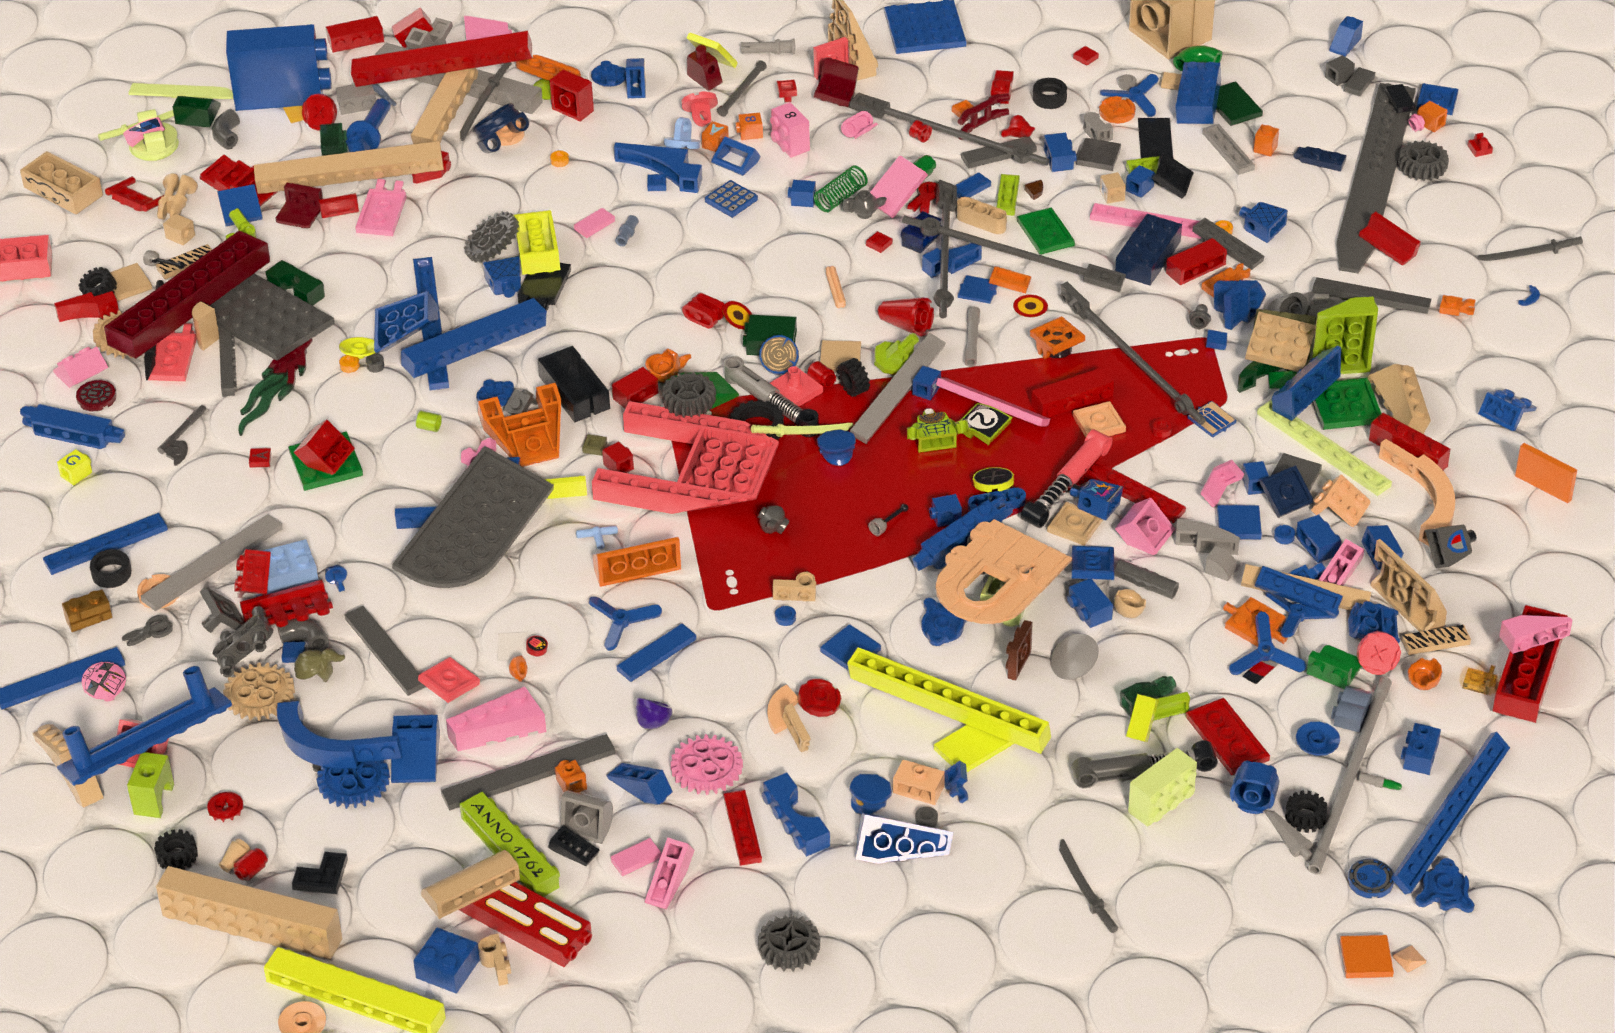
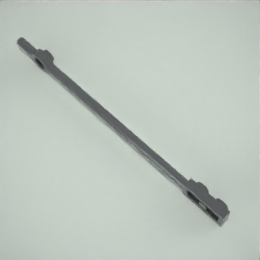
[850,93,1049,166]
[933,180,957,318]
[902,215,1126,292]
[1060,281,1206,425]

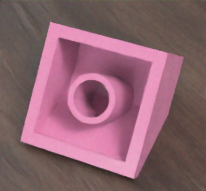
[1115,498,1175,555]

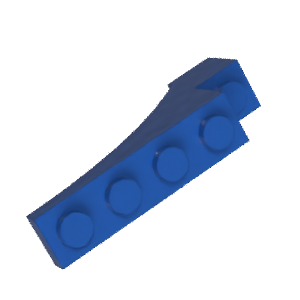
[614,142,702,193]

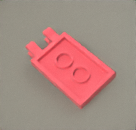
[148,323,197,381]

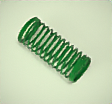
[814,165,868,213]

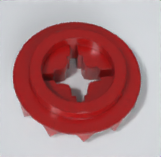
[207,792,244,823]

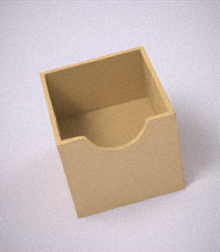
[1129,0,1215,60]

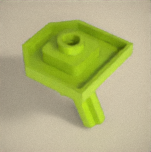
[874,333,919,375]

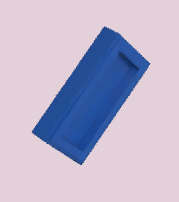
[956,172,991,198]

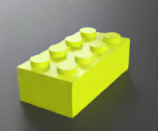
[514,210,561,275]

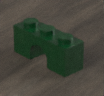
[265,260,325,306]

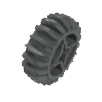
[1398,140,1449,181]
[661,372,716,418]
[758,914,820,972]

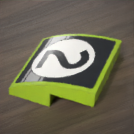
[961,403,1012,445]

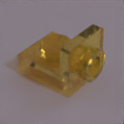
[1462,665,1498,695]

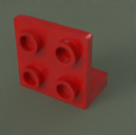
[234,549,271,598]

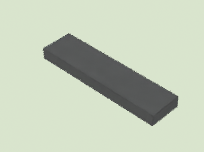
[961,136,1037,169]
[1192,218,1265,270]

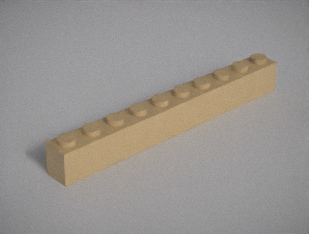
[254,141,444,194]

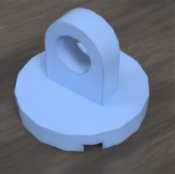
[664,117,701,149]

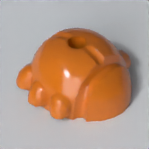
[509,655,528,682]

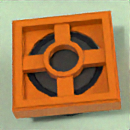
[1030,316,1085,359]

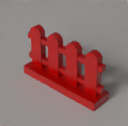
[240,580,333,627]

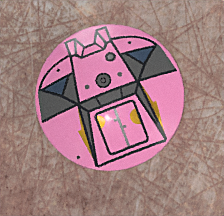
[82,662,126,702]

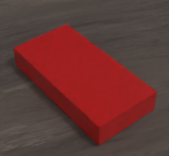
[319,193,359,218]

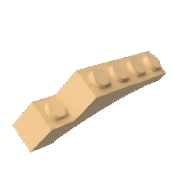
[32,724,104,808]

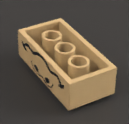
[20,151,103,215]

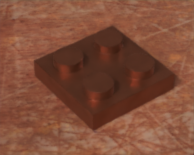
[1006,620,1033,681]

